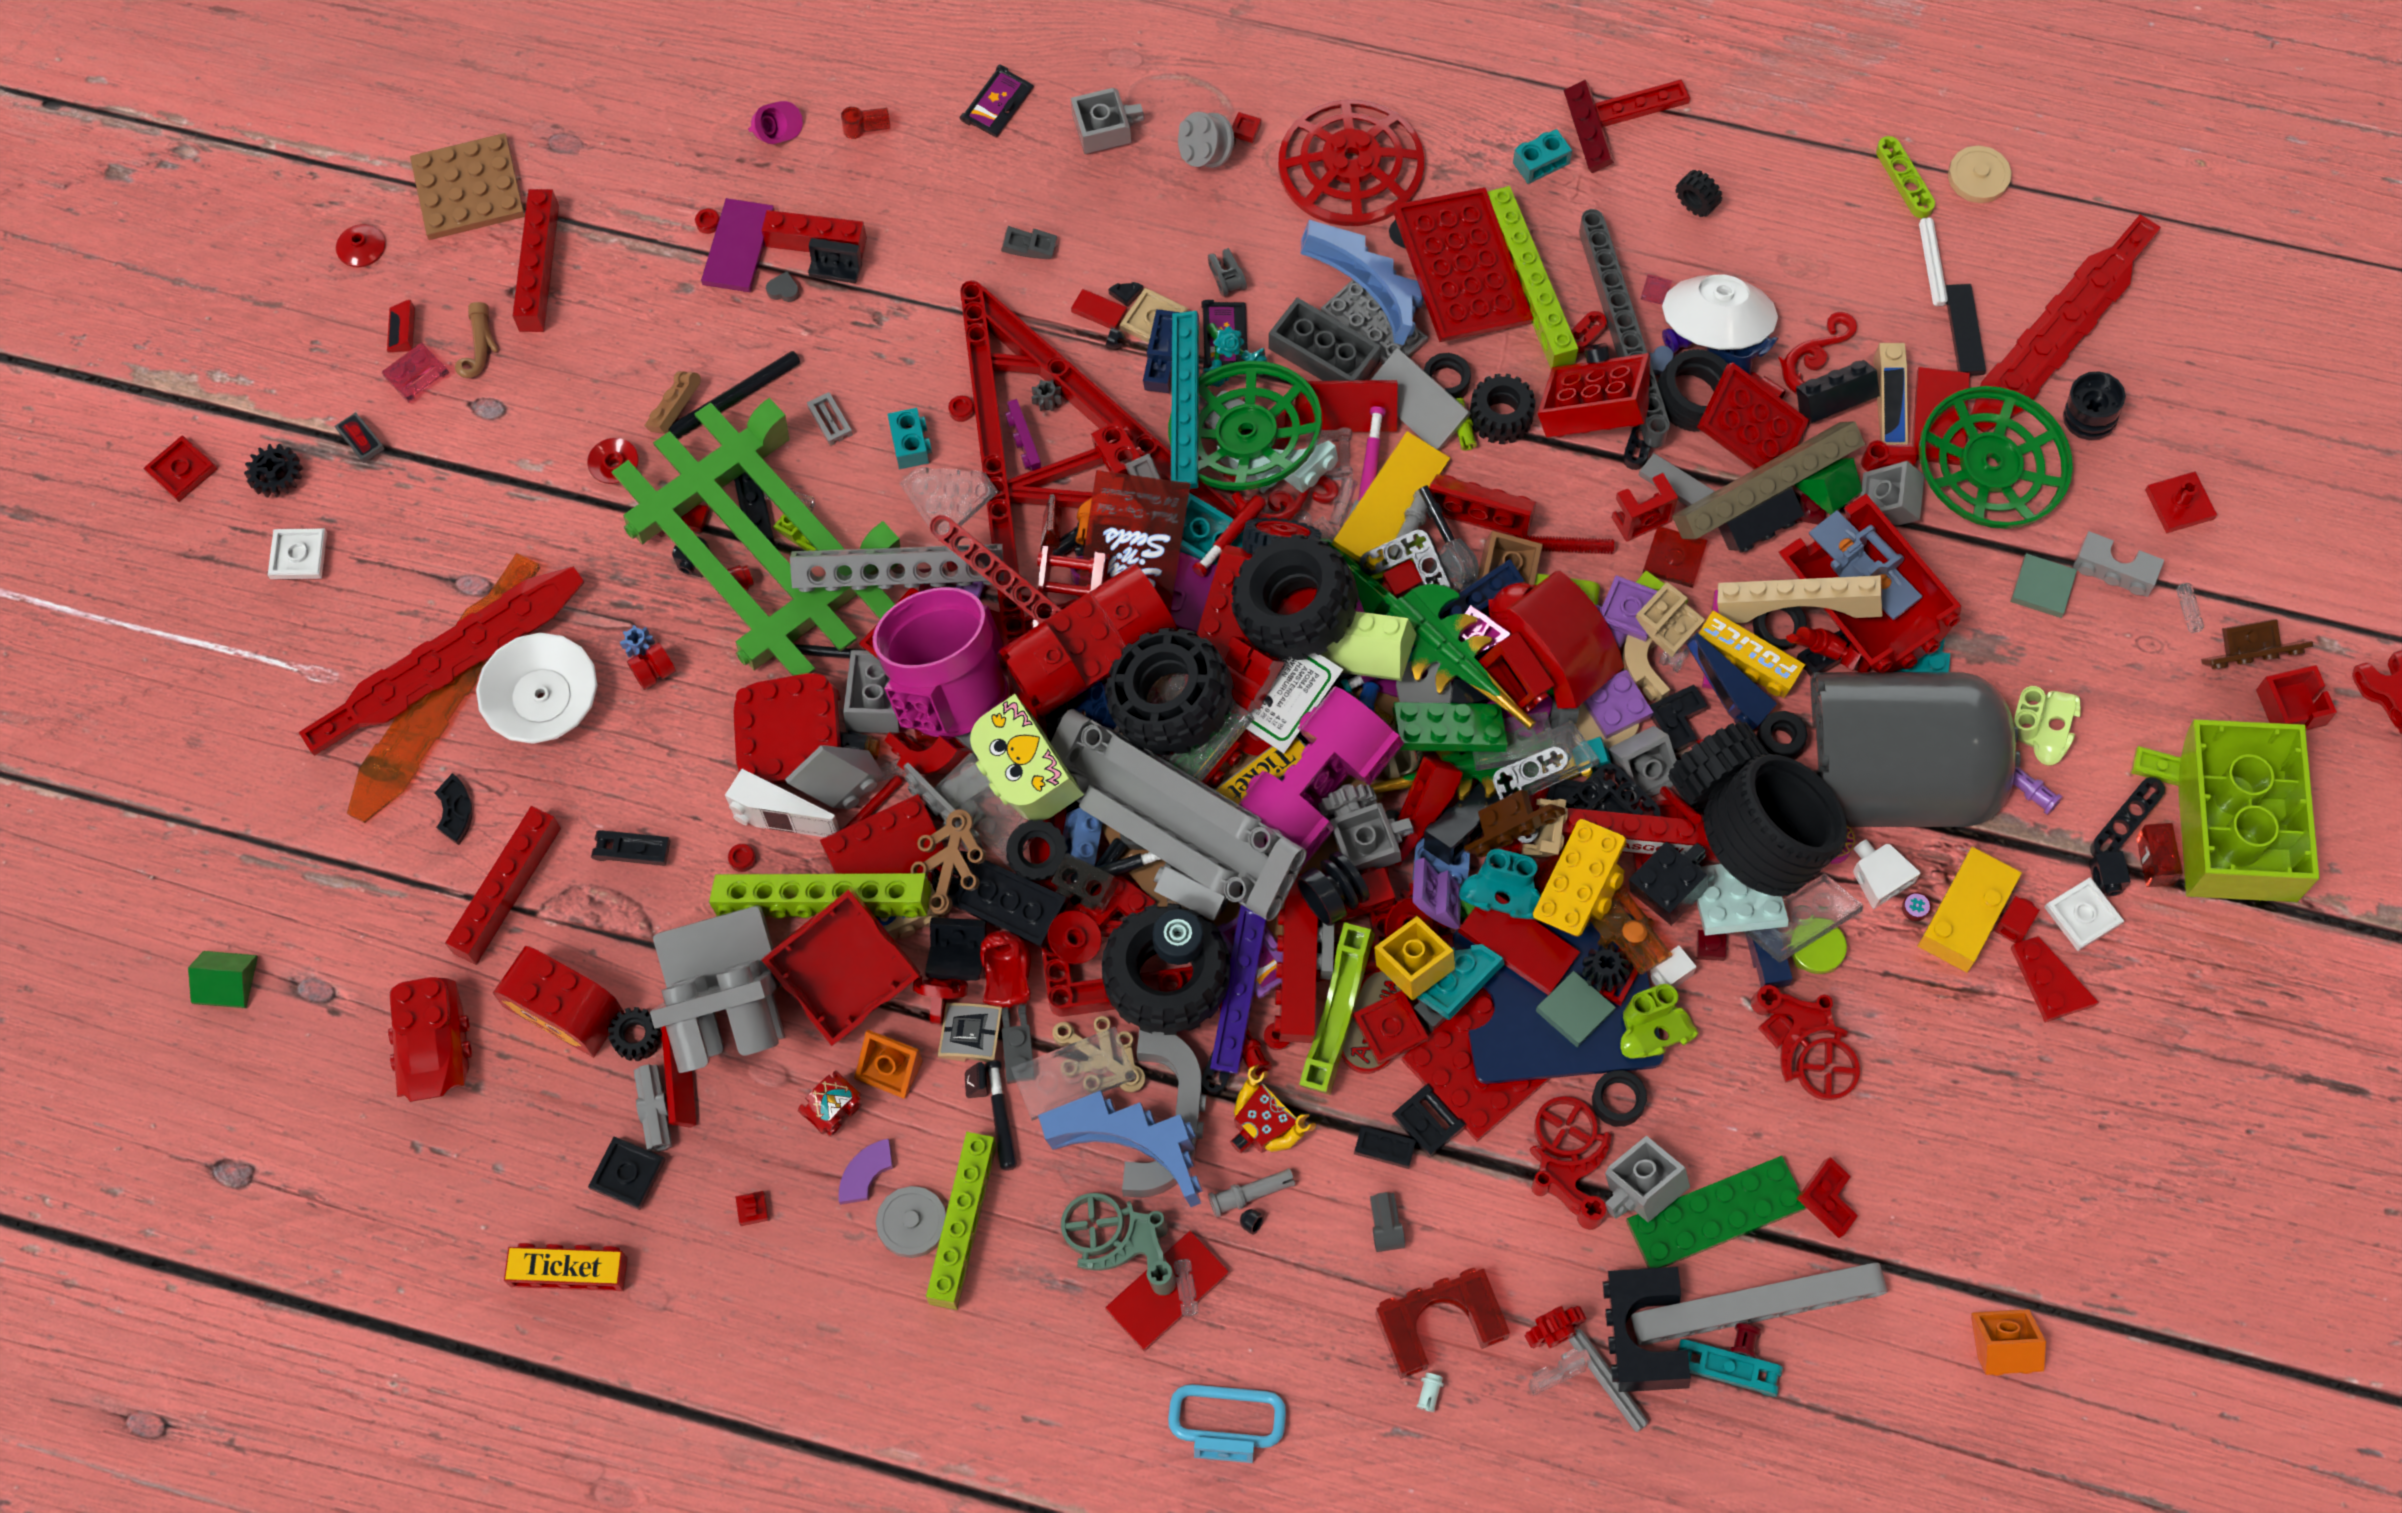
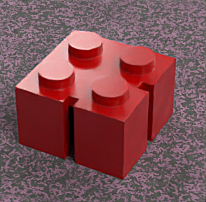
[2256,665,2337,730]

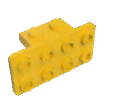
[1533,819,1626,937]

